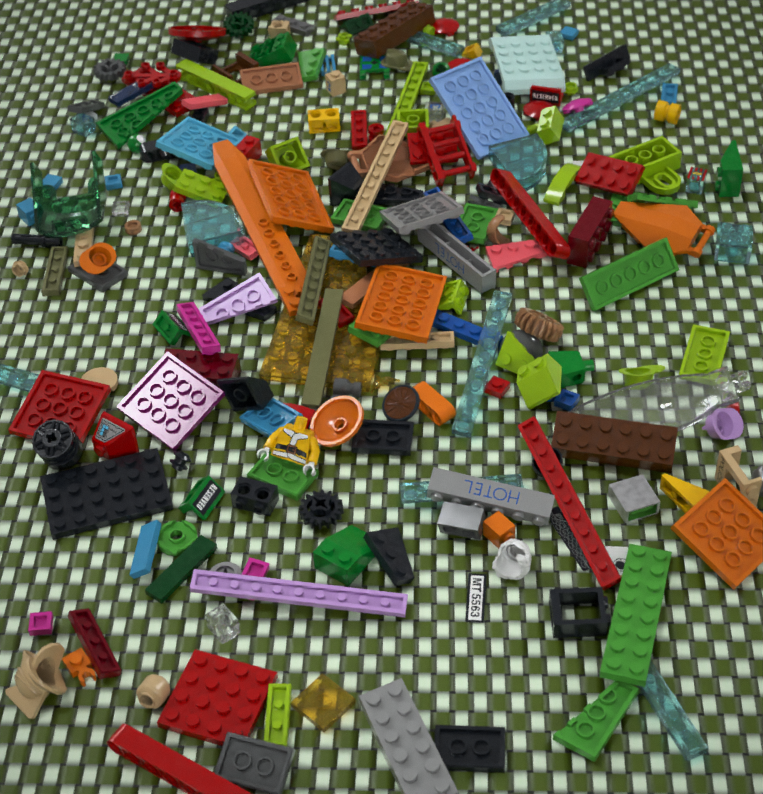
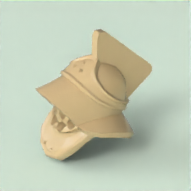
[5,643,67,719]

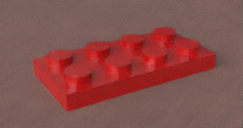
[574,152,646,197]

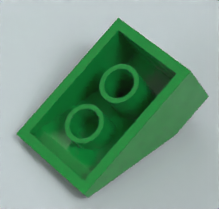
[714,140,743,197]
[313,525,375,587]

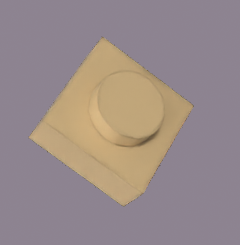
[495,208,515,226]

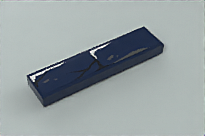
[108,78,162,107]

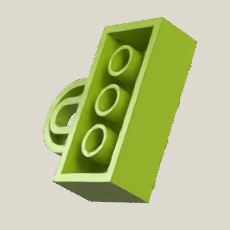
[609,136,682,195]

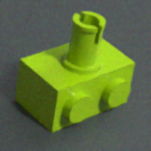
[527,105,564,145]

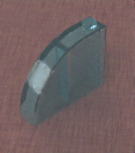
[489,134,547,191]
[181,200,246,257]

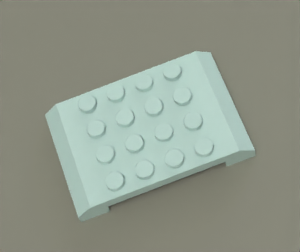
[488,34,566,95]

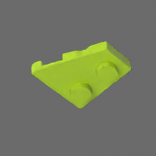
[495,331,535,374]

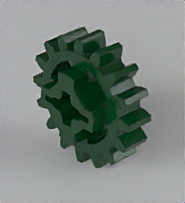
[223,11,254,39]

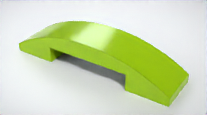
[543,163,581,206]

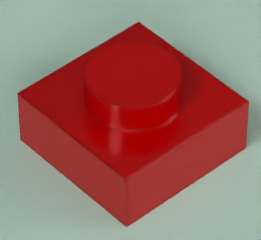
[484,375,510,399]

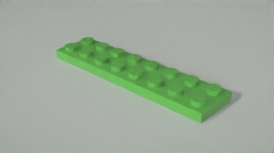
[599,544,672,687]

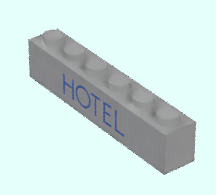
[418,224,496,293]
[427,467,555,526]

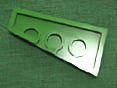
[553,681,639,762]

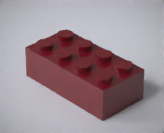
[567,196,614,268]
[164,348,241,389]

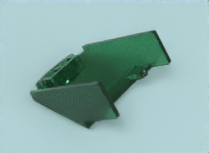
[30,151,107,237]

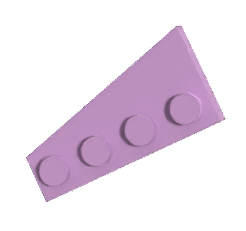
[199,272,278,325]

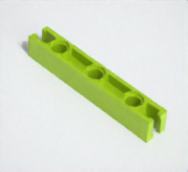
[176,59,257,111]

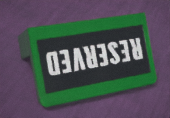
[152,310,192,346]
[178,475,225,520]

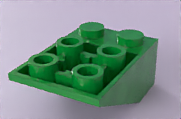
[249,32,297,66]

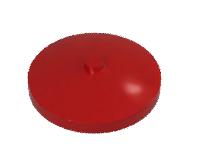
[168,25,226,43]

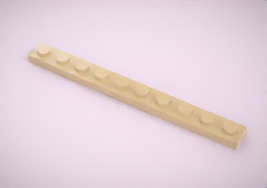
[341,120,409,232]

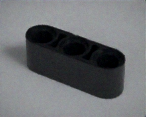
[139,140,176,163]

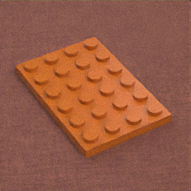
[247,159,335,233]
[354,265,447,344]

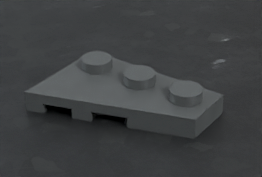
[192,237,247,276]

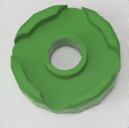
[157,520,198,556]

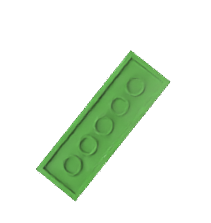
[579,237,679,311]

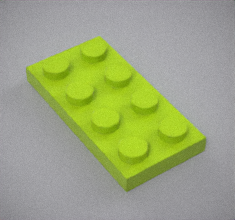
[678,324,730,387]

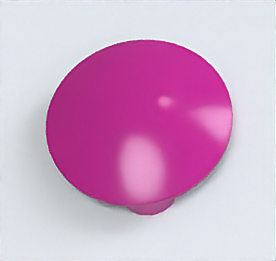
[562,98,593,114]

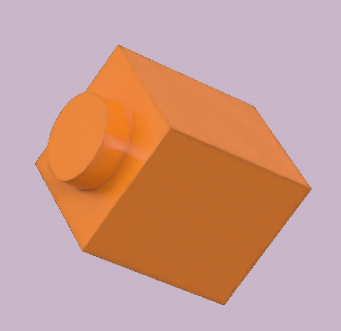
[483,511,516,549]

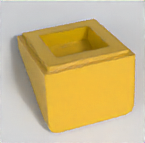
[462,43,483,59]

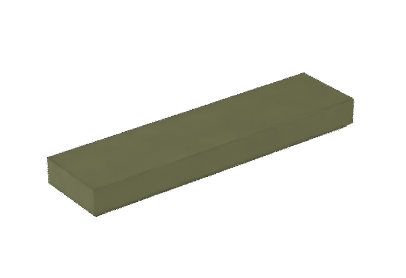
[41,246,69,296]

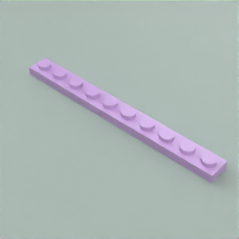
[190,569,408,618]

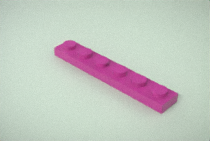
[176,302,221,355]

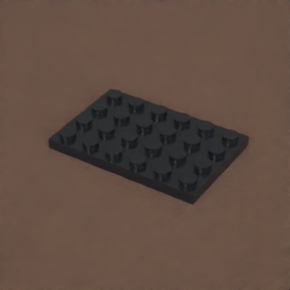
[40,448,174,540]

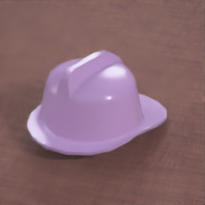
[702,408,744,440]

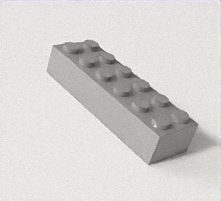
[359,678,459,794]

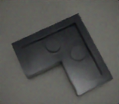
[475,180,509,206]

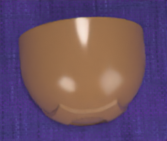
[487,214,511,245]

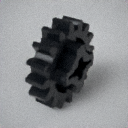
[299,490,344,530]

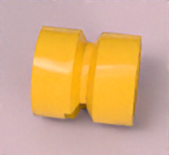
[654,100,682,125]

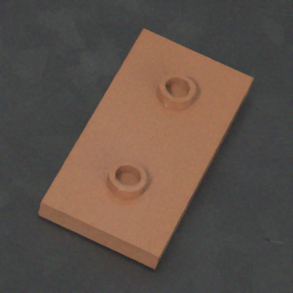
[239,62,303,94]

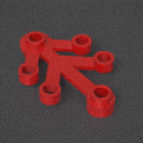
[123,61,181,88]

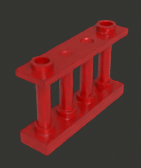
[416,115,477,187]

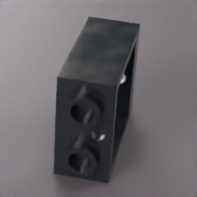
[171,38,219,65]
[549,587,611,638]

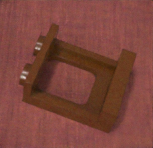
[212,51,259,85]

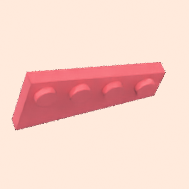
[486,239,548,273]

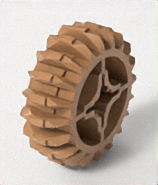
[514,307,564,342]

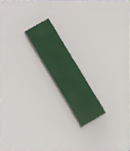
[145,535,218,604]

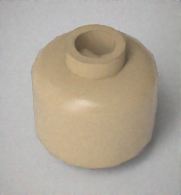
[136,674,171,709]

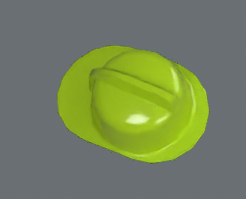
[161,163,182,191]
[619,365,665,390]

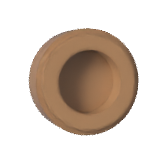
[124,220,142,235]

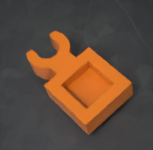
[62,648,97,687]

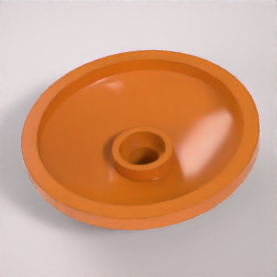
[310,395,364,447]

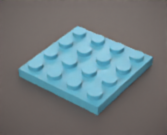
[155,116,242,171]

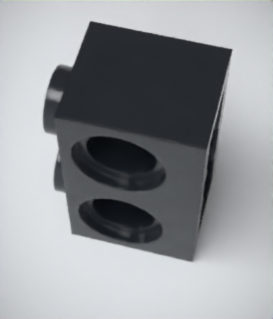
[230,476,279,517]

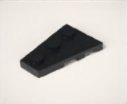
[363,527,414,586]

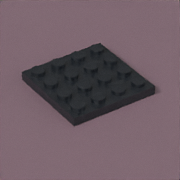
[330,228,423,267]

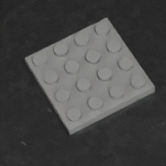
[379,191,464,235]

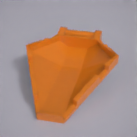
[613,201,716,258]

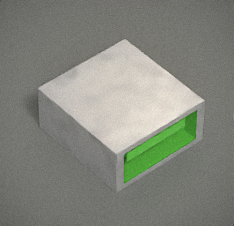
[608,474,660,523]

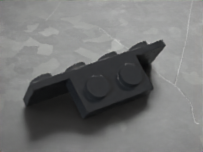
[583,44,630,81]

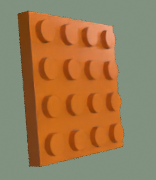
[670,478,763,590]

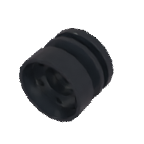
[32,420,83,470]

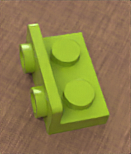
[438,279,469,315]

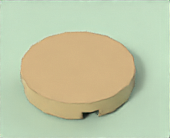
[81,367,118,392]

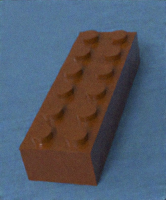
[353,1,436,58]
[551,411,678,473]

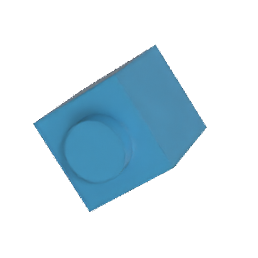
[16,198,43,227]

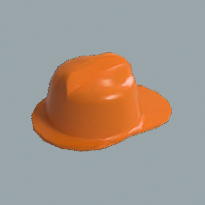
[79,242,116,274]

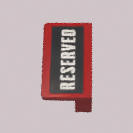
[530,85,564,106]

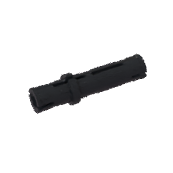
[11,233,63,248]

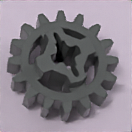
[93,58,126,82]

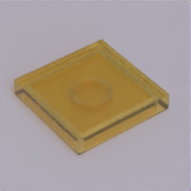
[291,673,356,733]

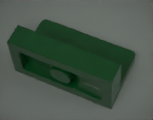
[339,13,374,36]

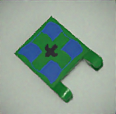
[360,55,390,80]

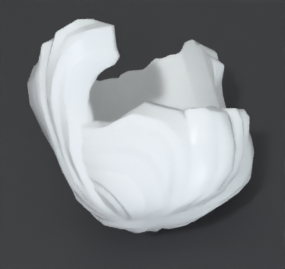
[492,538,532,580]

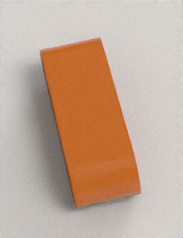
[413,381,457,426]

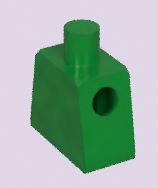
[548,351,594,389]

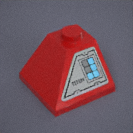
[92,411,139,460]

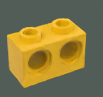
[308,108,340,134]

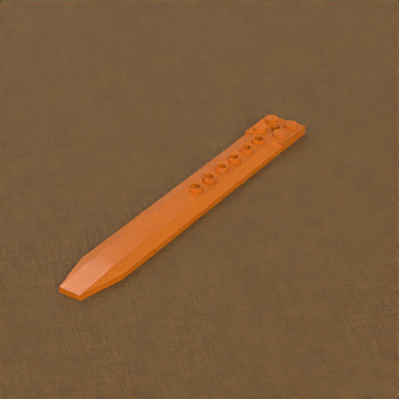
[212,139,322,317]

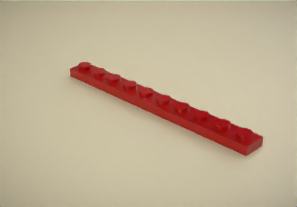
[517,416,622,591]

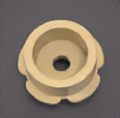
[12,260,29,277]

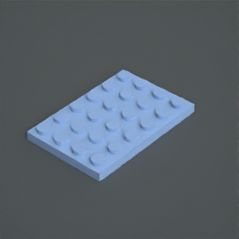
[429,56,530,160]

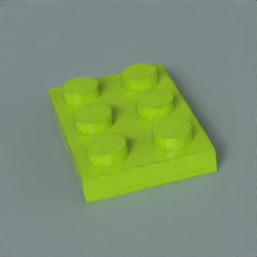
[173,168,227,209]

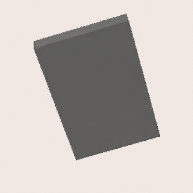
[68,263,129,293]
[214,731,295,794]

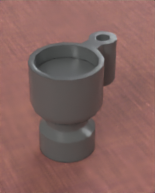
[332,377,362,398]

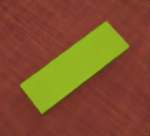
[264,684,292,747]

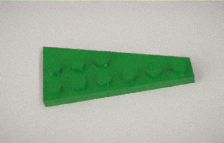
[96,81,184,150]

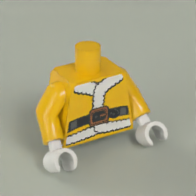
[257,416,320,477]

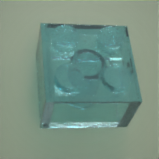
[714,222,753,264]

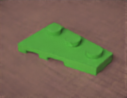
[298,48,326,82]

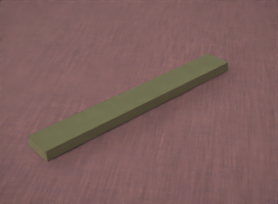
[295,236,331,326]
[301,288,344,409]

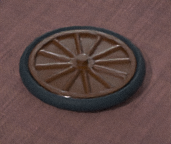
[382,385,420,421]

